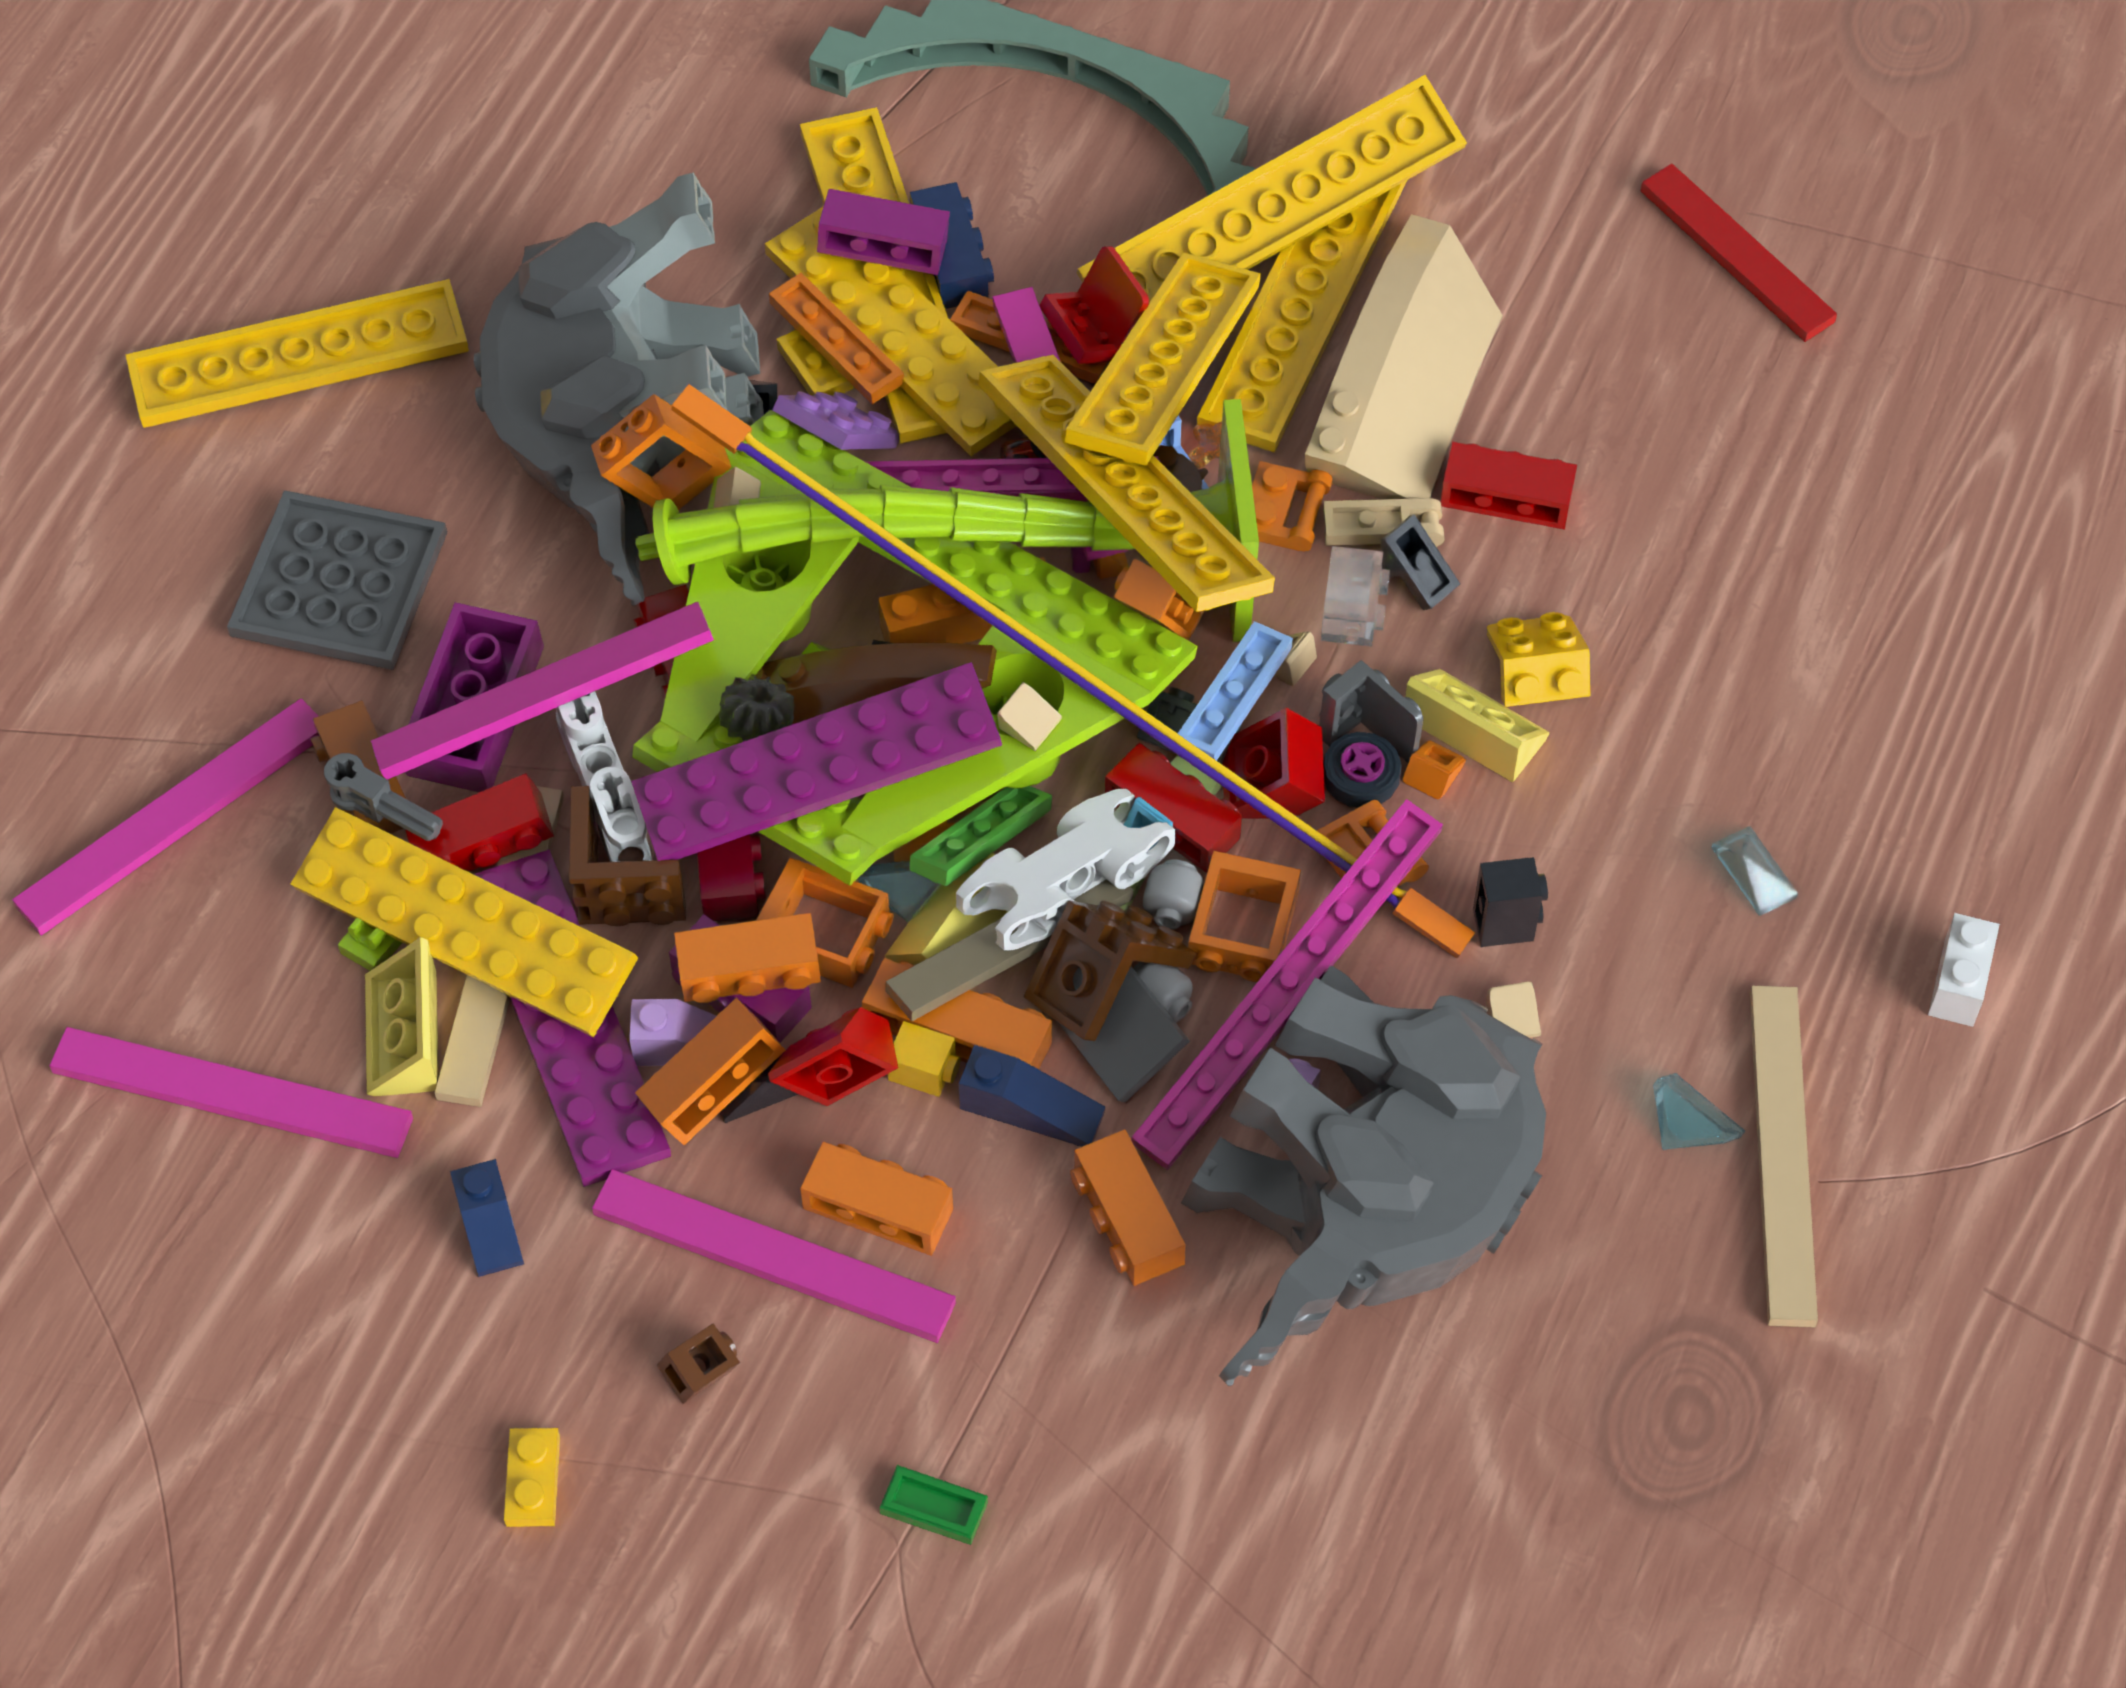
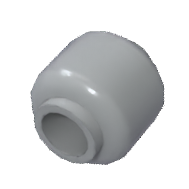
[1143,859,1205,929]

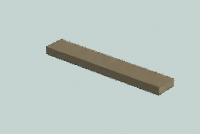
[885,879,1133,1021]

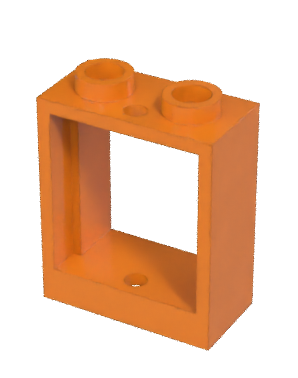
[591,394,732,510]
[1188,851,1301,982]
[756,857,894,988]

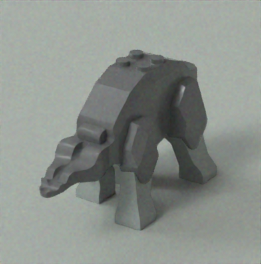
[474,172,764,606]

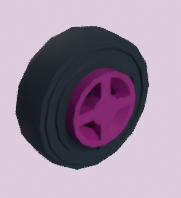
[1323,732,1402,808]

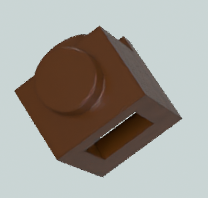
[657,1323,740,1404]

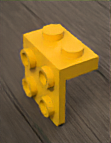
[1487,612,1591,707]

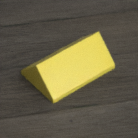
[1405,669,1550,782]
[885,853,1008,965]
[365,937,439,1097]

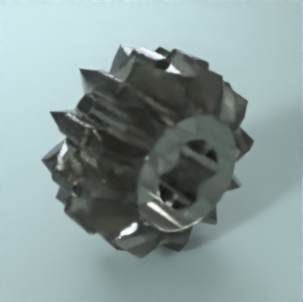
[719,674,795,742]

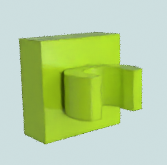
[338,918,402,971]

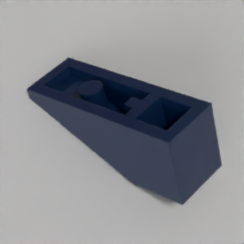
[959,1045,1105,1147]

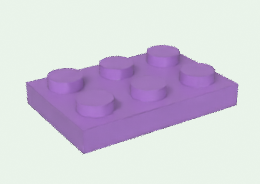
[772,391,899,450]

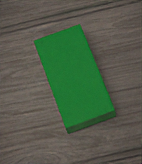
[879,1465,988,1545]

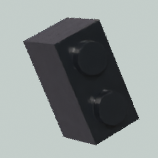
[1473,857,1548,947]

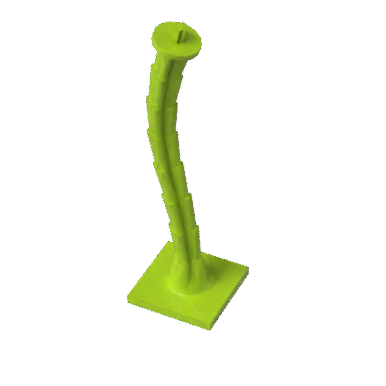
[636,399,1259,642]

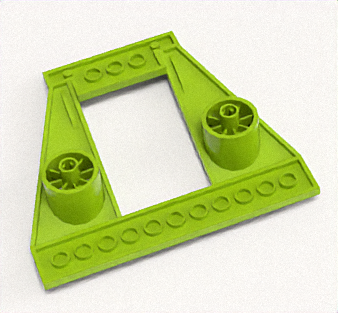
[632,410,1198,886]

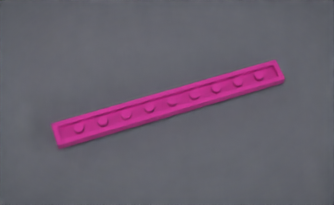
[1131,799,1443,1170]

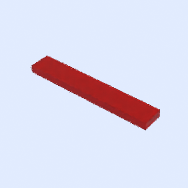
[1640,163,1837,342]

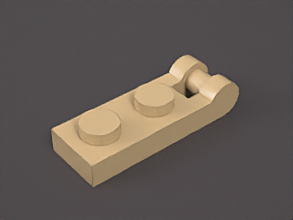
[1323,498,1445,547]

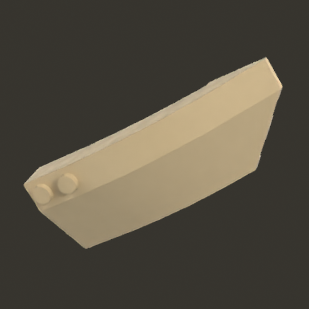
[1305,214,1503,499]

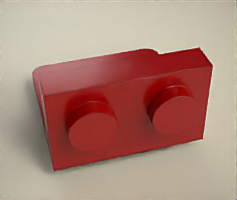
[1039,246,1149,364]

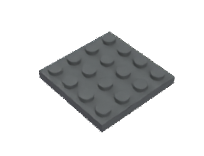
[227,490,447,670]

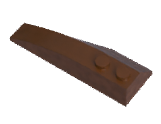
[734,643,997,738]

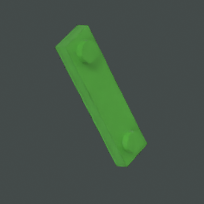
[910,786,1052,886]

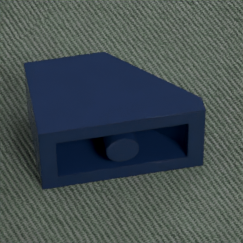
[450,1159,524,1277]

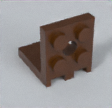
[569,786,686,927]
[1023,900,1197,1041]

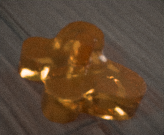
[1188,422,1222,469]

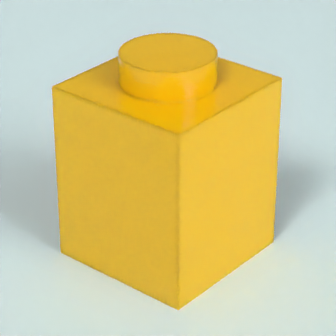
[888,1021,961,1097]

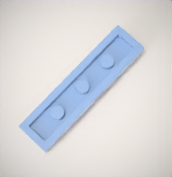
[1177,621,1293,761]

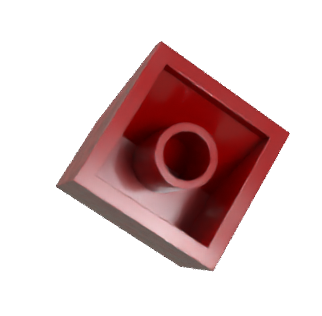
[1222,707,1325,819]
[768,1007,899,1106]

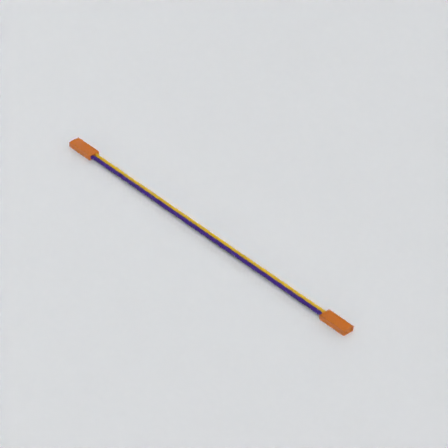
[671,384,1475,958]

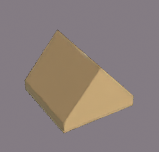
[714,466,761,508]
[1274,631,1317,687]

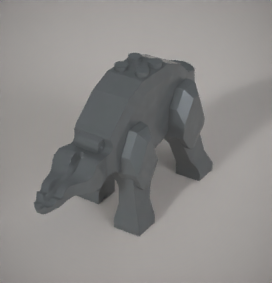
[1181,965,1546,1386]

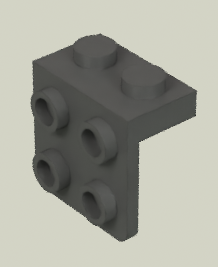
[1319,660,1424,763]

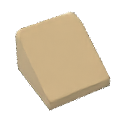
[997,682,1062,751]
[1485,982,1541,1038]

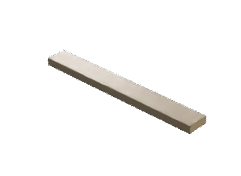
[435,786,564,1107]
[1750,986,1818,1327]

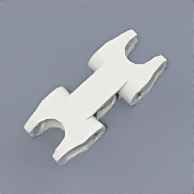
[556,691,652,862]
[956,789,1175,950]

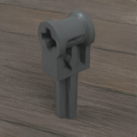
[324,753,443,841]

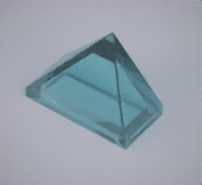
[1711,826,1798,916]
[859,861,941,922]
[1653,1073,1745,1150]

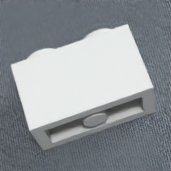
[1928,913,2000,1027]

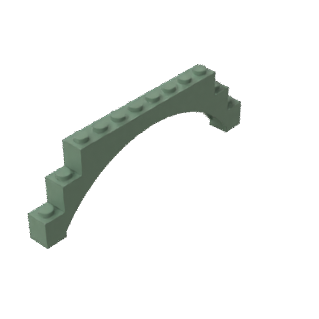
[809,0,1256,196]

